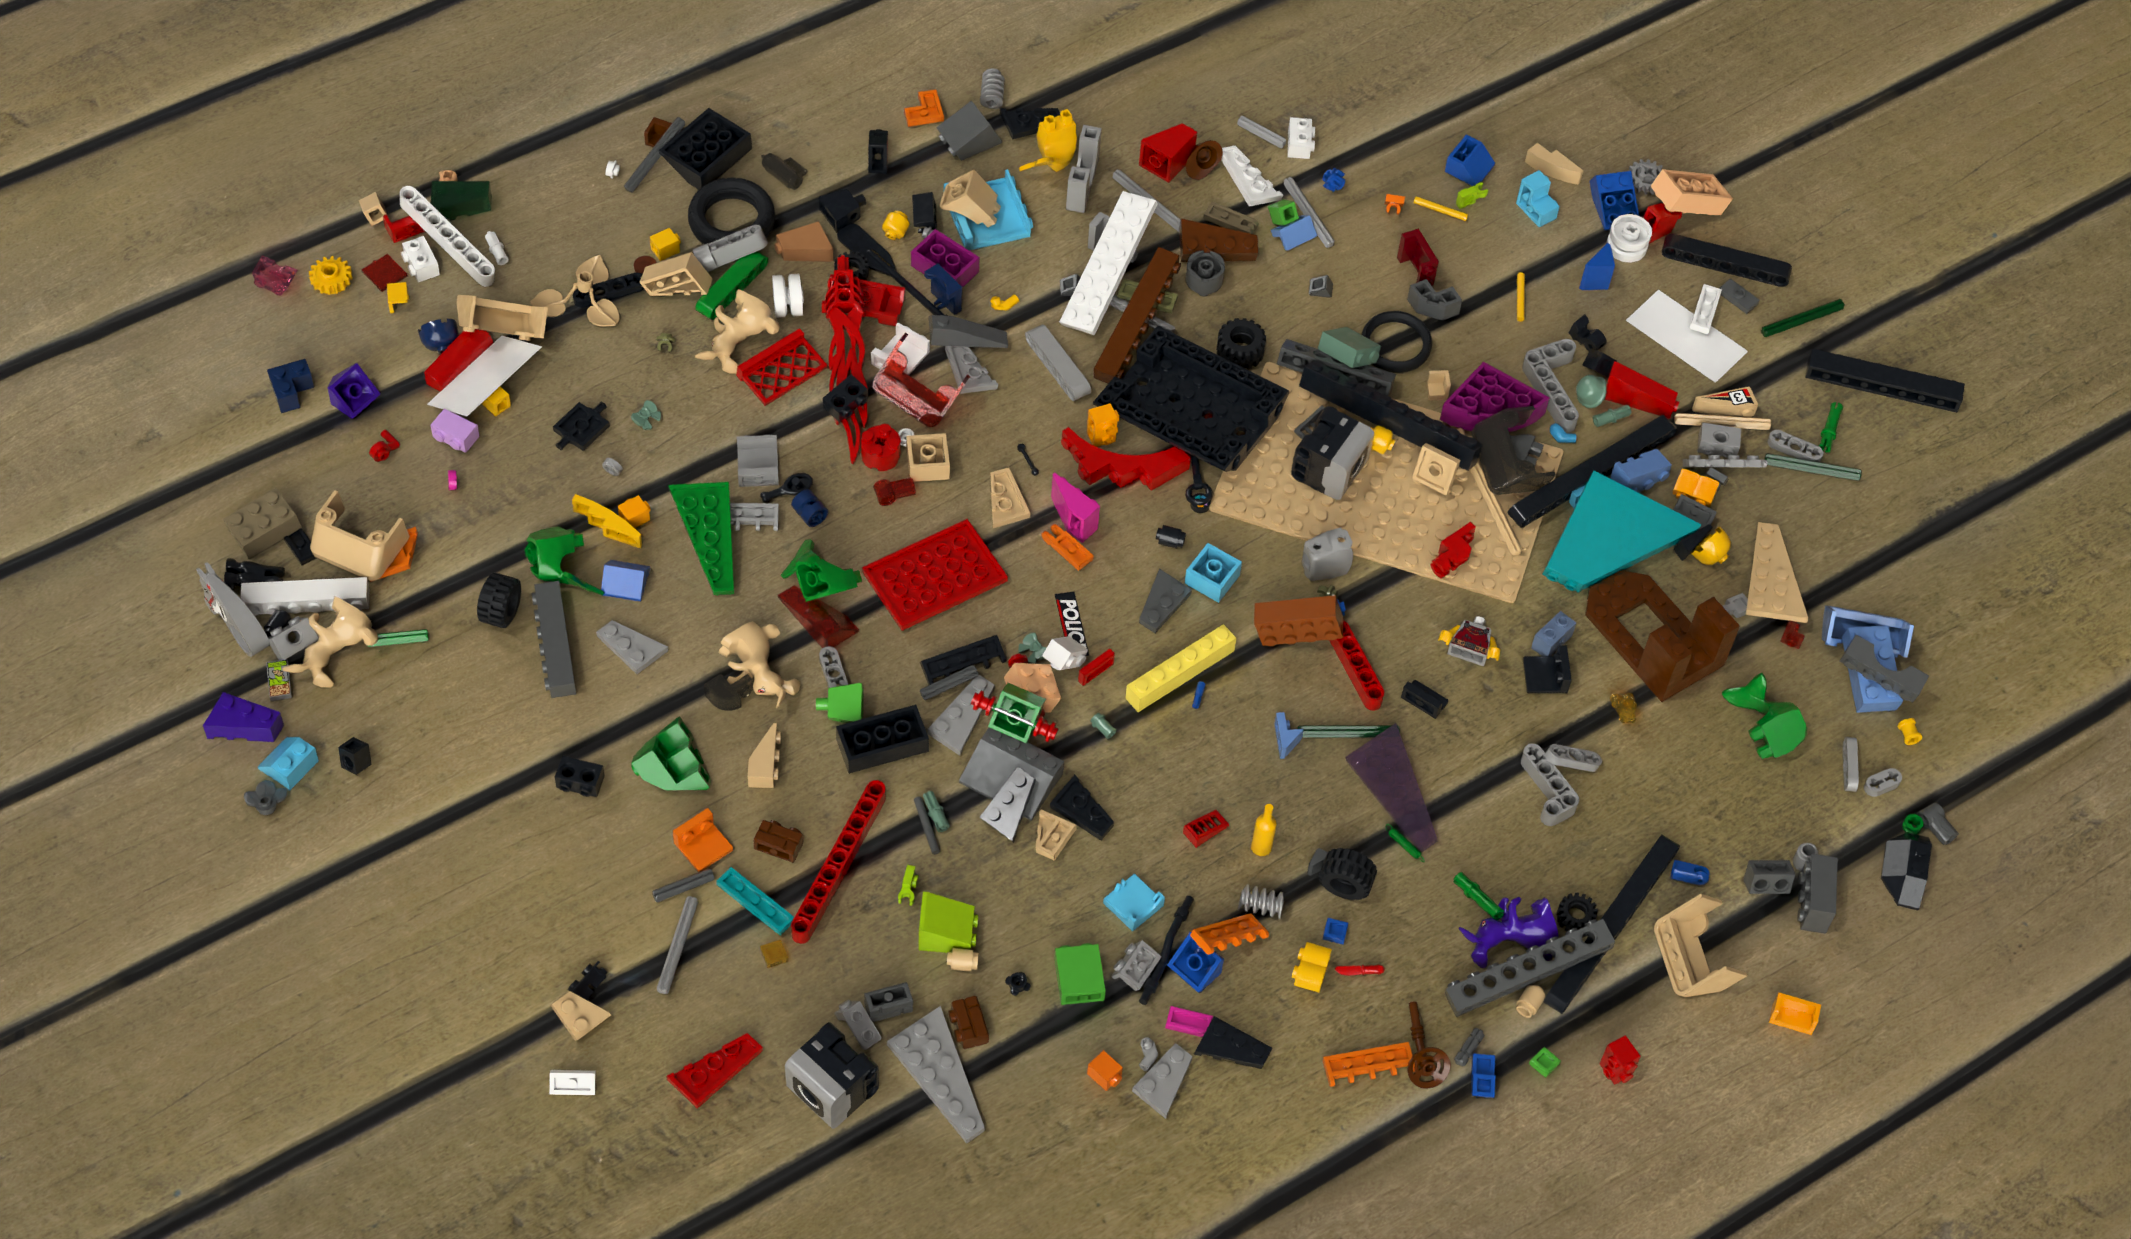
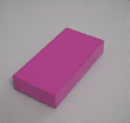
[1165,1006,1213,1037]

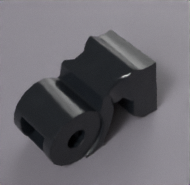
[1569,314,1607,351]

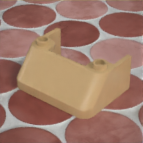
[457,295,548,341]
[310,490,410,581]
[1654,894,1748,997]

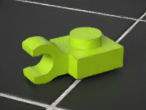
[1456,182,1488,209]
[898,865,919,906]

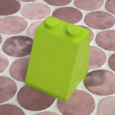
[919,891,978,953]

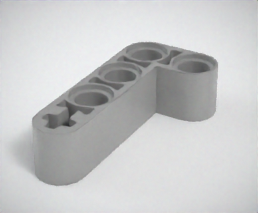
[1521,744,1579,826]

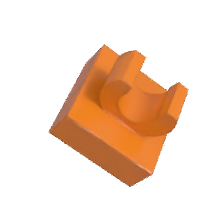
[1385,194,1405,215]

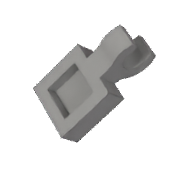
[1723,593,1748,619]

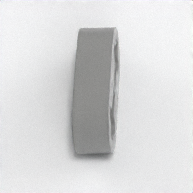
[1864,768,1902,797]

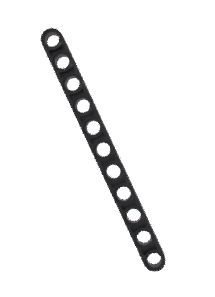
[1507,415,1677,528]
[1543,835,1680,1014]

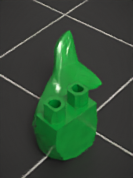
[525,526,604,596]
[780,539,862,602]
[1722,673,1807,759]

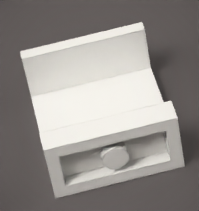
[871,323,930,382]

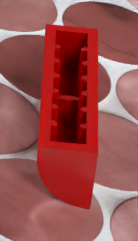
[424,329,493,392]

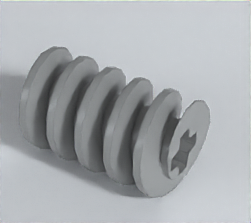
[980,68,1005,109]
[1238,884,1284,919]

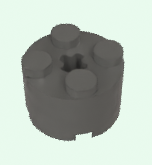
[1185,251,1225,297]

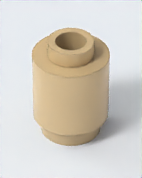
[947,948,979,972]
[1516,985,1546,1018]

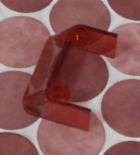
[872,333,970,427]

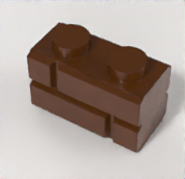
[753,820,804,863]
[948,996,989,1049]

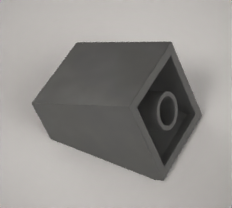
[936,100,1002,161]

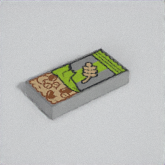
[266,659,292,701]

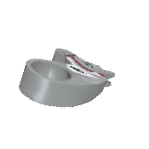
[196,562,270,657]

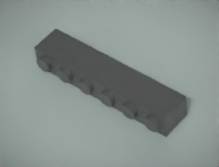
[531,581,576,698]

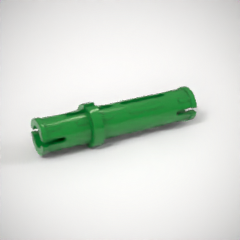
[1819,402,1843,453]
[1453,872,1504,921]

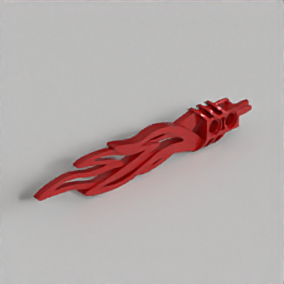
[825,255,868,464]

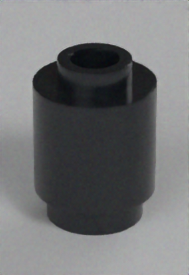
[1156,525,1186,549]
[264,610,291,637]

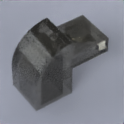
[704,674,753,711]

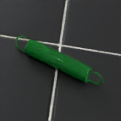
[1385,824,1425,862]

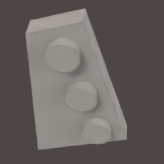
[945,346,998,394]

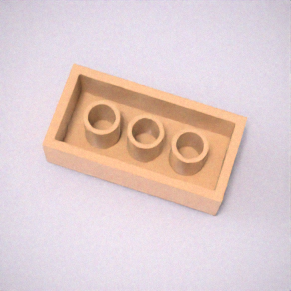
[1651,169,1733,216]

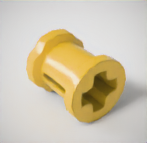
[1897,718,1922,745]

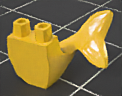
[1019,109,1077,172]

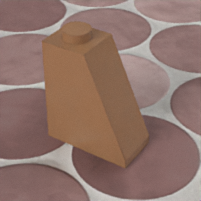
[774,221,833,262]

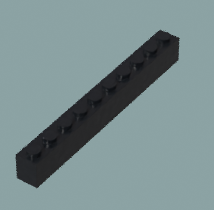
[1299,360,1483,471]

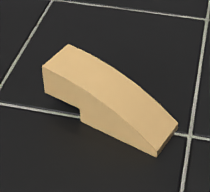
[1525,143,1583,185]

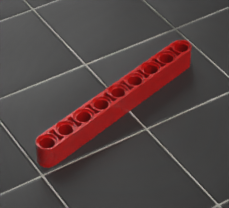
[791,780,886,944]

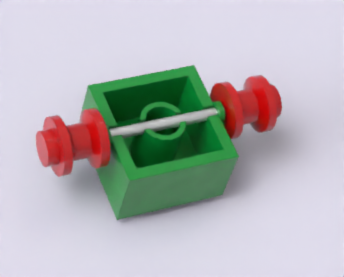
[971,683,1059,743]

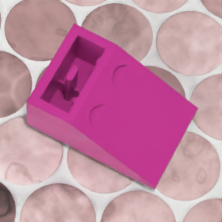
[1051,472,1100,543]

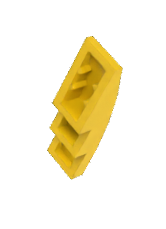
[572,494,642,549]

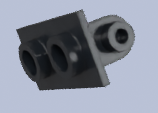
[567,961,607,1000]

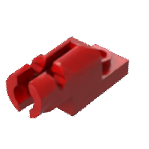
[1430,521,1476,579]

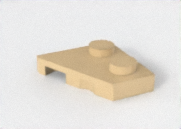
[550,991,611,1041]

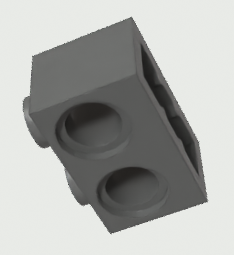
[1743,860,1796,894]

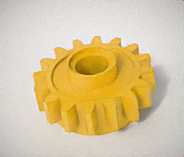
[309,256,353,295]

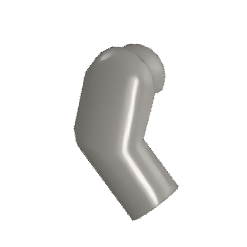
[1139,1037,1158,1071]

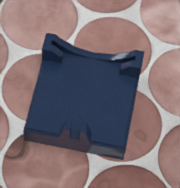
[924,263,962,315]

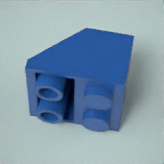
[1445,134,1495,186]

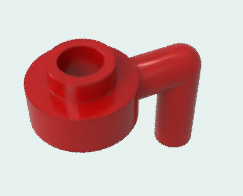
[369,430,400,462]

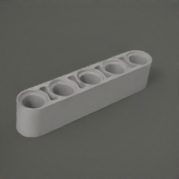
[1025,324,1091,401]

